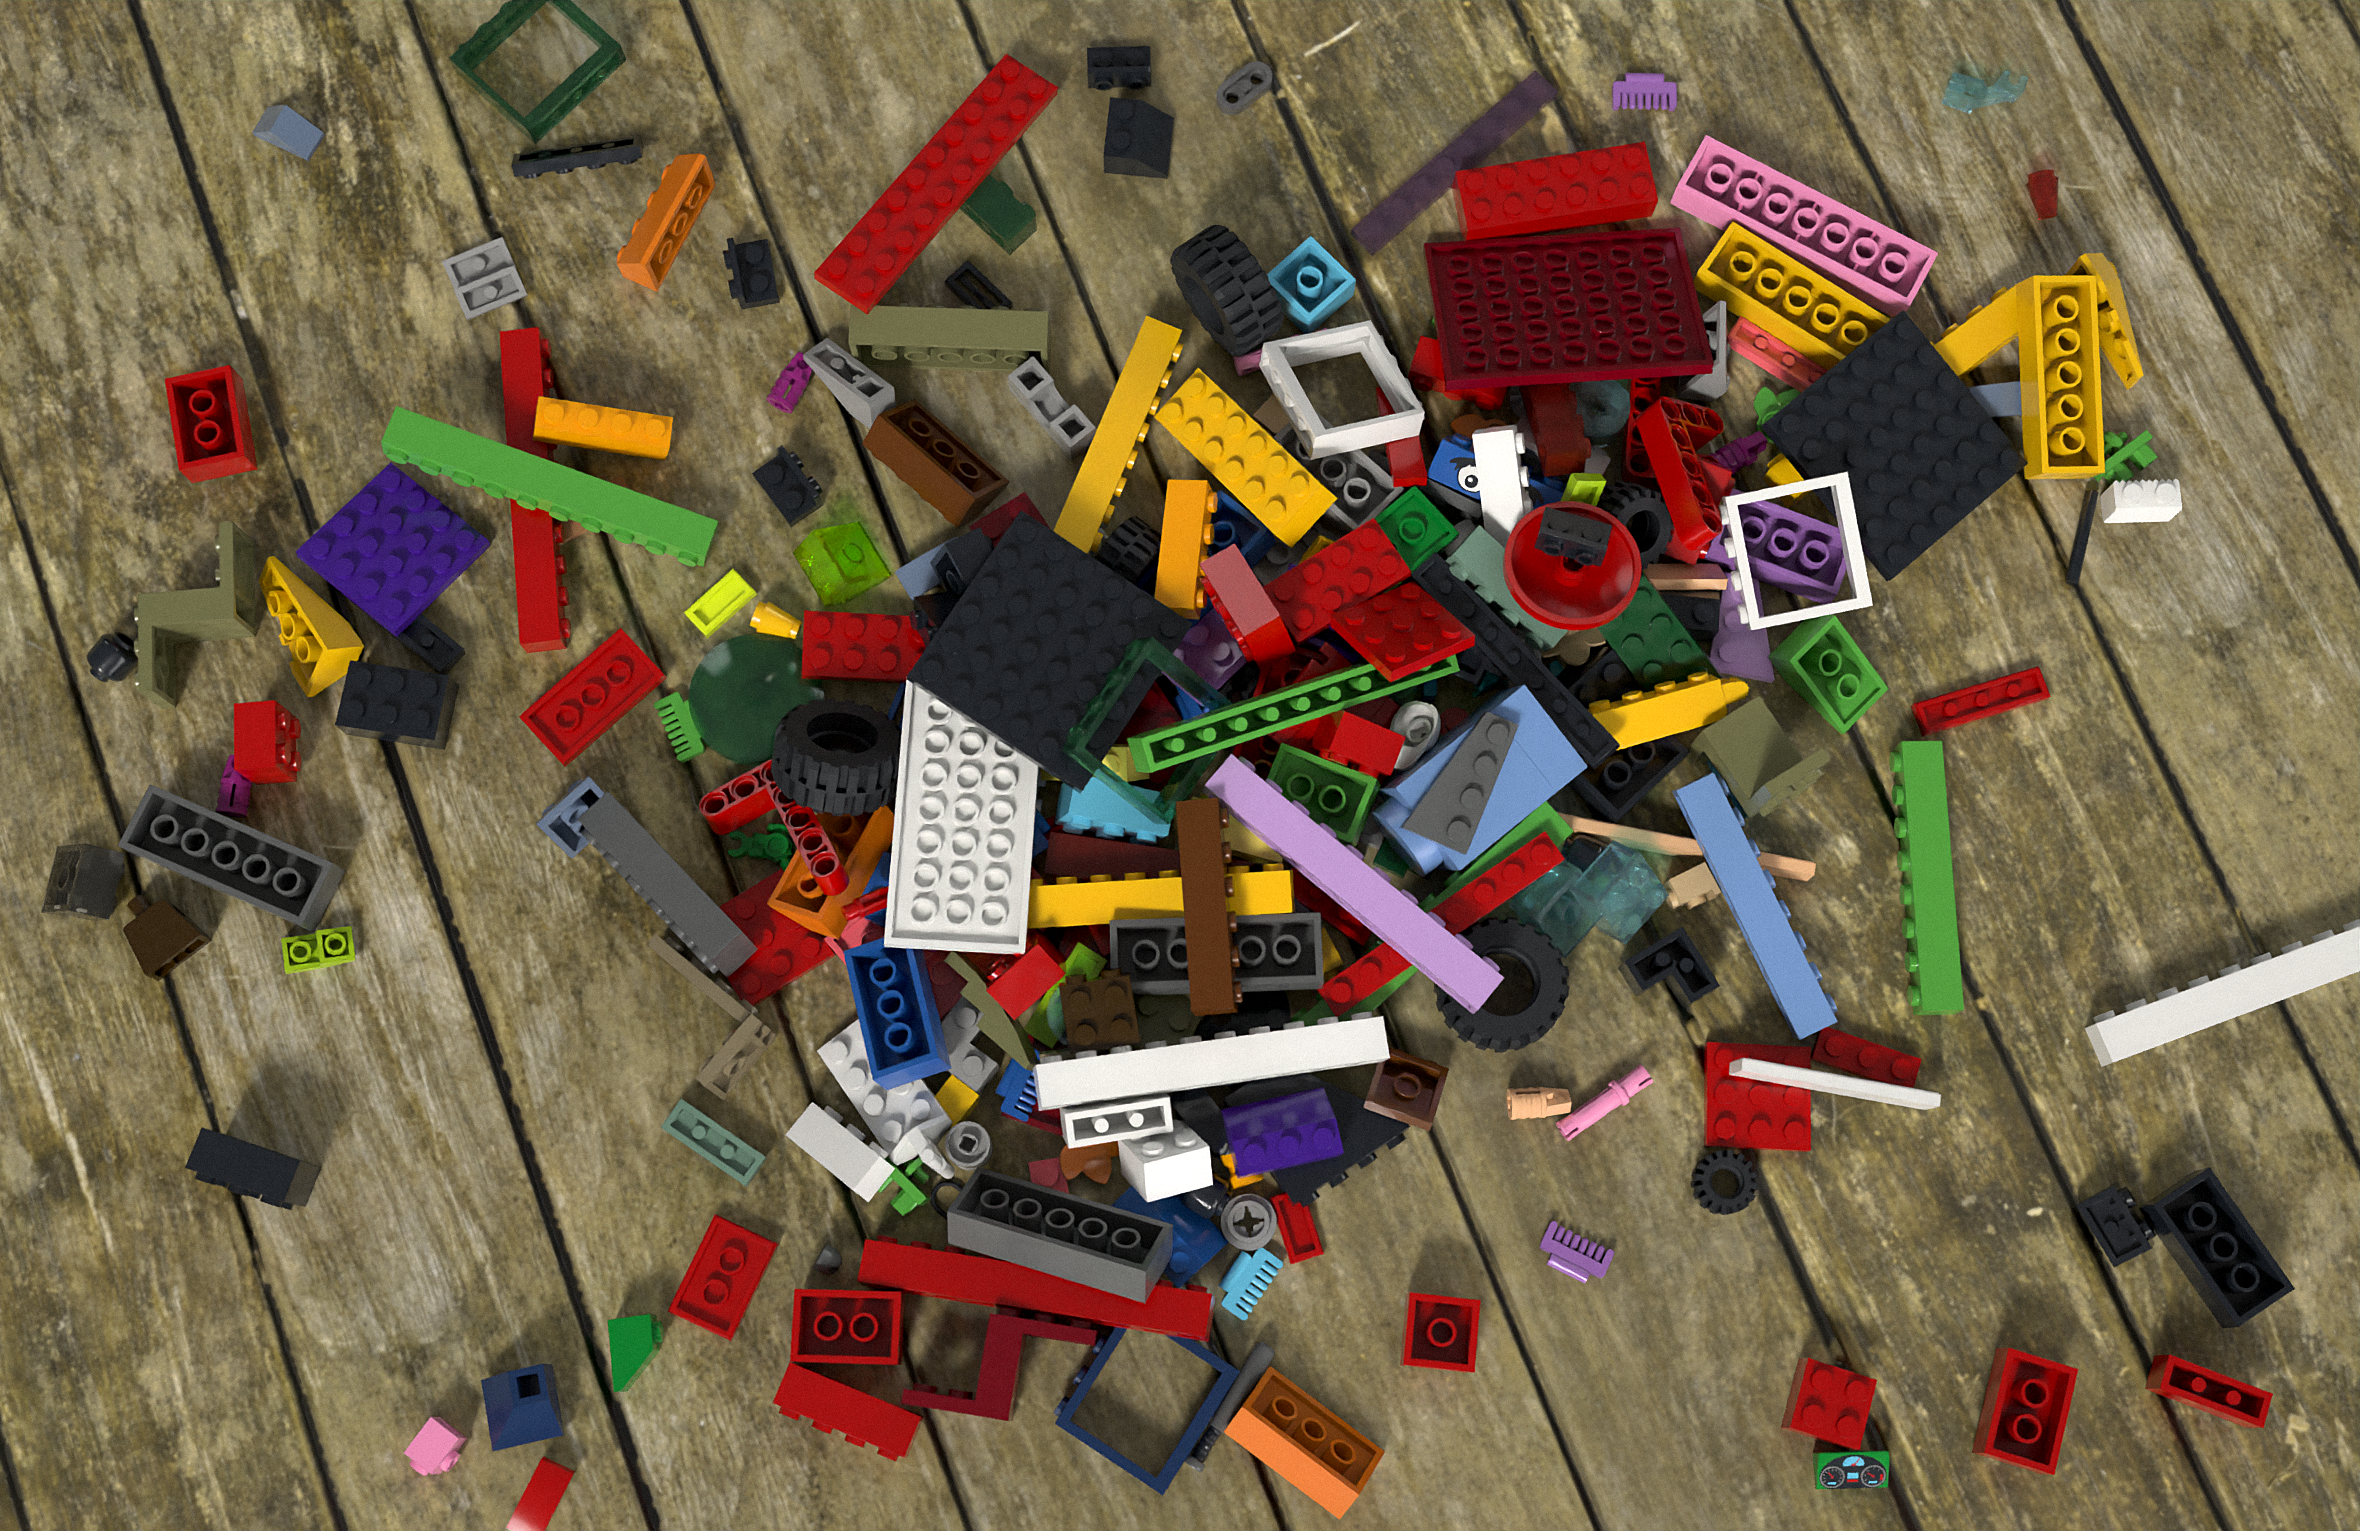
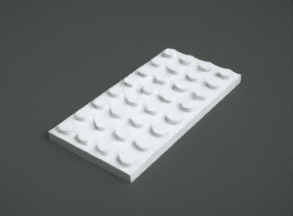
[884,676,1038,954]

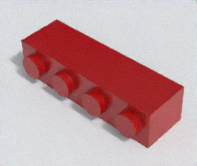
[773,1362,924,1461]

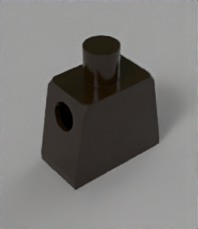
[123,894,212,981]

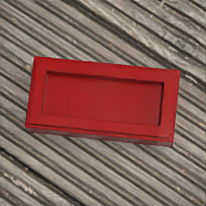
[1269,1192,1324,1265]

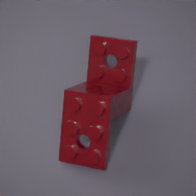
[901,1308,1098,1421]

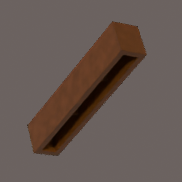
[1176,797,1243,1016]

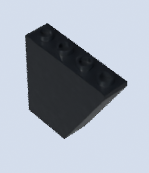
[1223,1073,1410,1208]

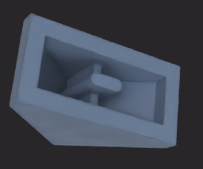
[252,105,325,161]

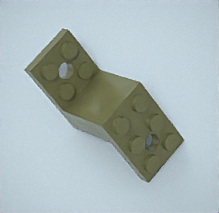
[134,522,256,709]
[1686,696,1831,818]

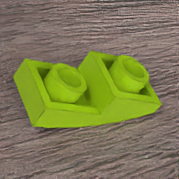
[281,926,356,974]

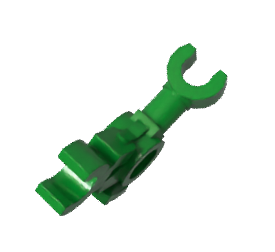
[728,823,794,872]

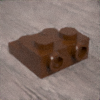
[1363,1047,1449,1131]

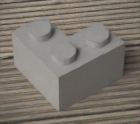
[941,995,1000,1096]

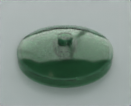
[689,634,824,766]

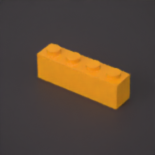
[532,396,673,460]
[1154,479,1218,619]

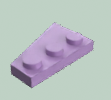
[1709,572,1775,683]

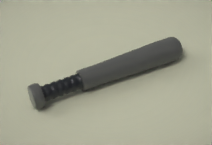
[1184,1342,1275,1473]

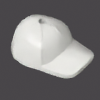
[1389,701,1441,771]

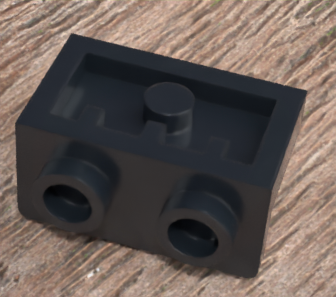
[1087,46,1151,91]
[723,238,780,310]
[752,446,823,527]
[1534,507,1612,567]
[2076,1181,2156,1267]

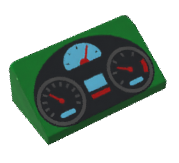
[1813,1451,1889,1489]

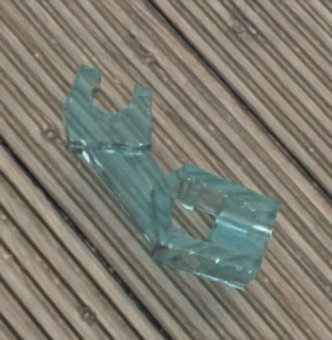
[1941,70,2029,114]

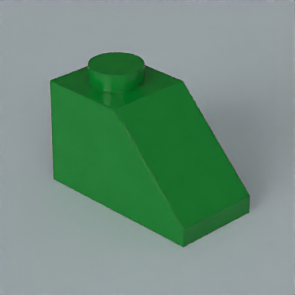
[607,1314,664,1392]

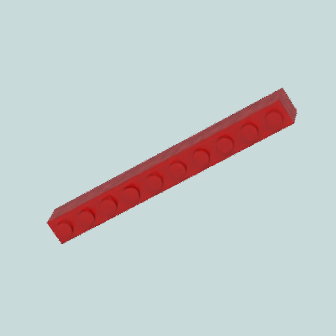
[499,327,571,653]
[857,1235,1215,1342]

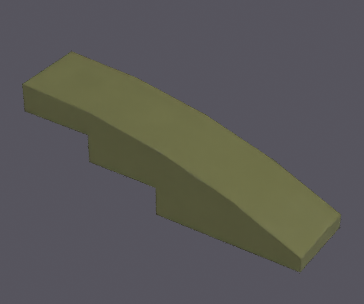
[944,951,1040,1071]

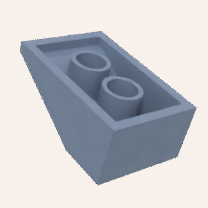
[536,776,605,859]

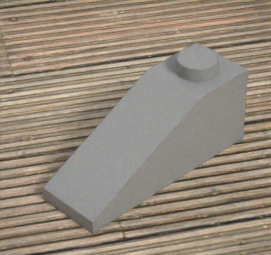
[803,338,896,429]

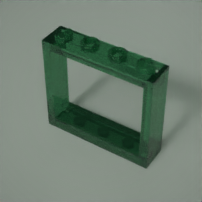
[449,0,626,145]
[1062,637,1233,825]

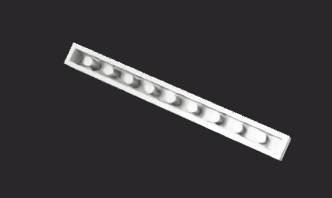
[2085,919,2360,1067]
[1033,1012,1390,1111]

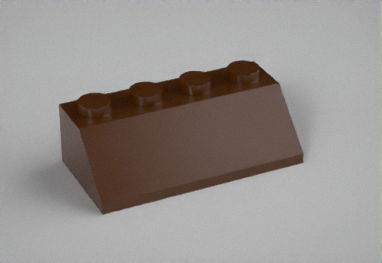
[862,399,1010,528]

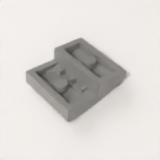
[442,237,528,320]

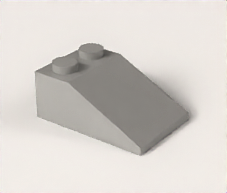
[1676,300,1730,402]

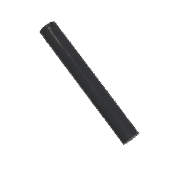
[2065,490,2099,585]

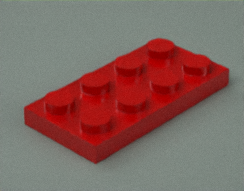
[1263,518,1411,646]
[801,610,925,683]
[519,628,666,767]

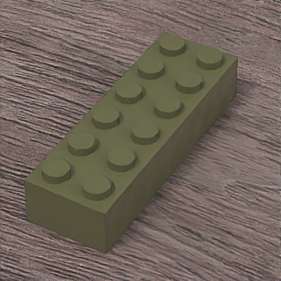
[848,303,1051,373]

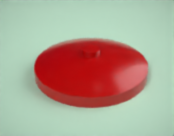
[1503,501,1642,630]

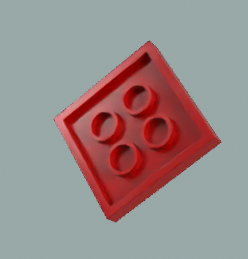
[1330,581,1475,682]
[719,868,836,1006]
[1704,1042,1811,1152]

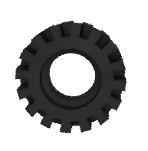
[1691,1150,1759,1215]

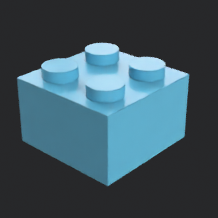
[1267,236,1356,334]

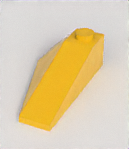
[2065,253,2144,390]
[259,556,364,697]

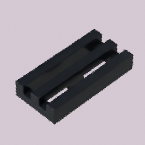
[945,260,1013,310]

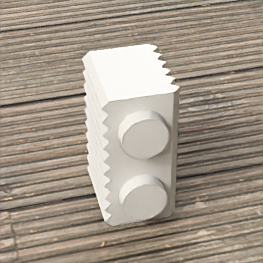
[2100,478,2182,523]

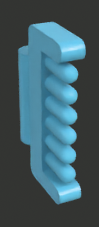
[1218,1247,1283,1320]

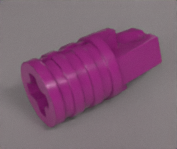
[766,352,812,414]
[1709,431,1767,475]
[215,755,252,818]

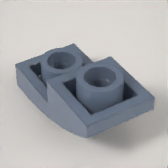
[1967,381,2022,419]
[895,537,957,600]

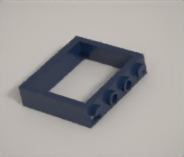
[1053,1327,1240,1495]

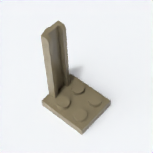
[649,934,778,1100]

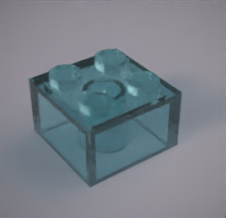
[1569,840,1669,945]

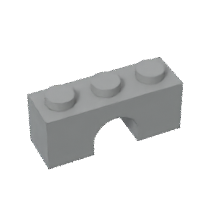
[1007,356,1096,461]

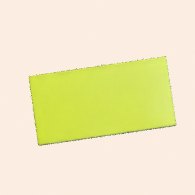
[684,568,757,638]

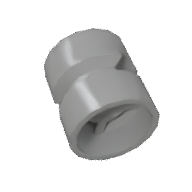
[945,1121,993,1171]

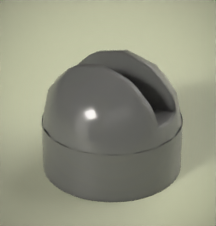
[812,1243,842,1275]

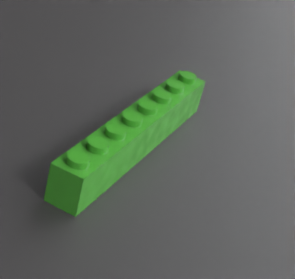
[1889,741,1964,1015]

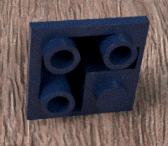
[481,1364,564,1451]

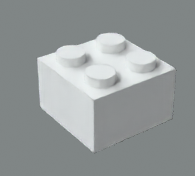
[1118,1120,1213,1202]

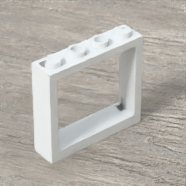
[1259,320,1425,460]
[1718,472,1873,630]

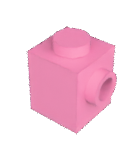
[404,1417,467,1476]

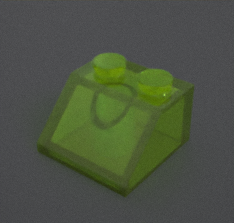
[792,521,892,607]

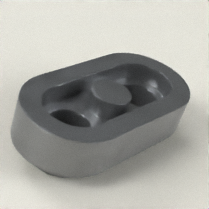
[1216,61,1273,115]

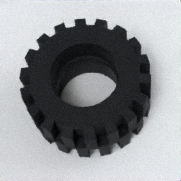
[1596,481,1675,570]
[1094,516,1162,585]

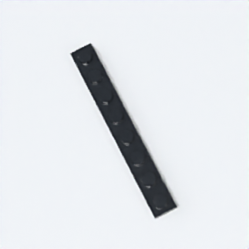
[1411,552,1620,770]

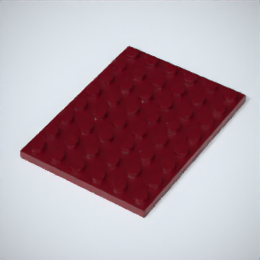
[1423,227,1714,390]

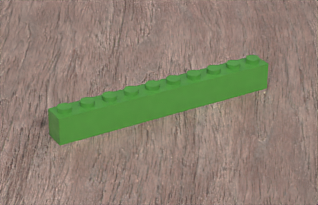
[381,406,718,567]
[1127,654,1460,773]
[1291,801,1574,1027]

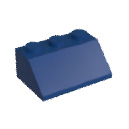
[1111,1186,1229,1289]

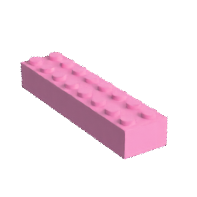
[1670,135,1938,317]

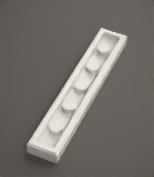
[1729,1057,1941,1110]

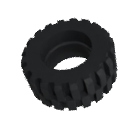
[1170,225,1284,355]
[771,699,902,816]
[1434,916,1570,1052]

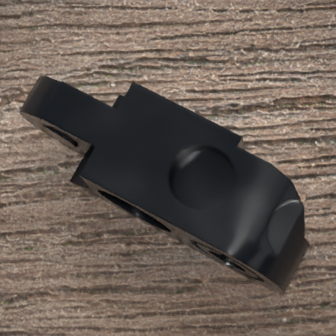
[1169,1087,1231,1159]

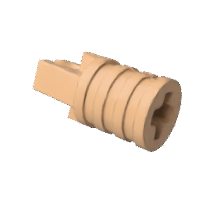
[1506,1087,1572,1120]

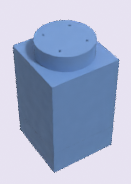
[1372,684,1588,877]

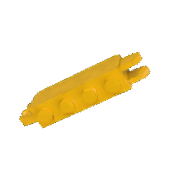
[1587,672,1750,750]

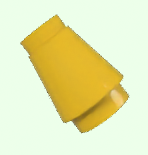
[750,601,802,640]

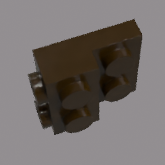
[1059,968,1140,1054]

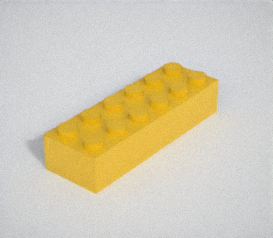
[1693,221,1891,370]
[2016,275,2105,479]
[1154,368,1337,548]

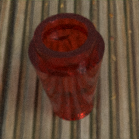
[2026,169,2059,220]

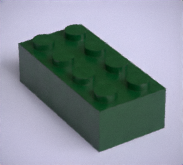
[1597,570,1722,692]

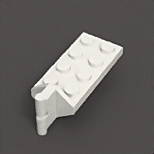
[817,1019,955,1179]

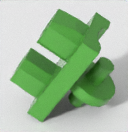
[2093,430,2157,484]
[878,1156,930,1216]

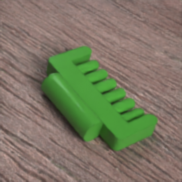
[653,692,711,763]

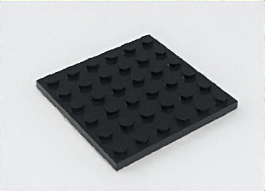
[1761,310,2028,582]
[906,510,1193,794]

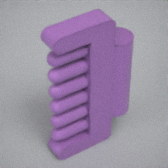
[1612,73,1677,112]
[1539,1221,1614,1283]

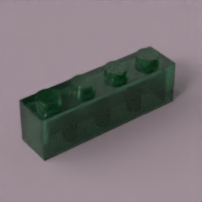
[959,172,1037,255]

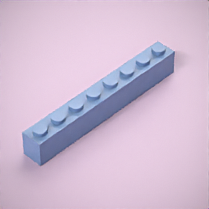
[1672,772,1838,1040]

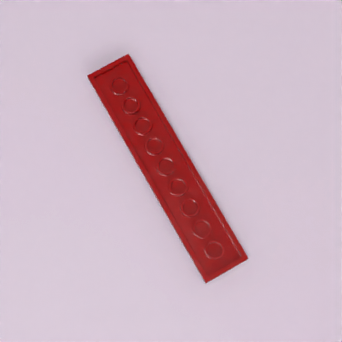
[814,53,1058,315]

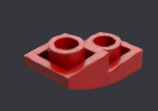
[506,1456,575,1531]

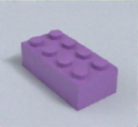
[1703,489,1847,604]

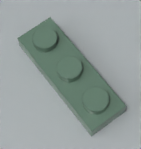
[661,1099,767,1187]

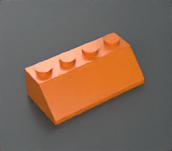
[617,153,716,292]
[767,805,895,940]
[1224,1366,1385,1520]

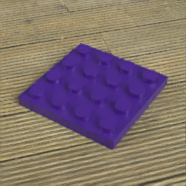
[296,463,490,637]

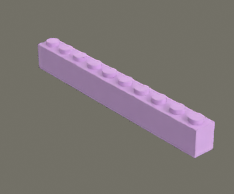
[1203,754,1504,1014]

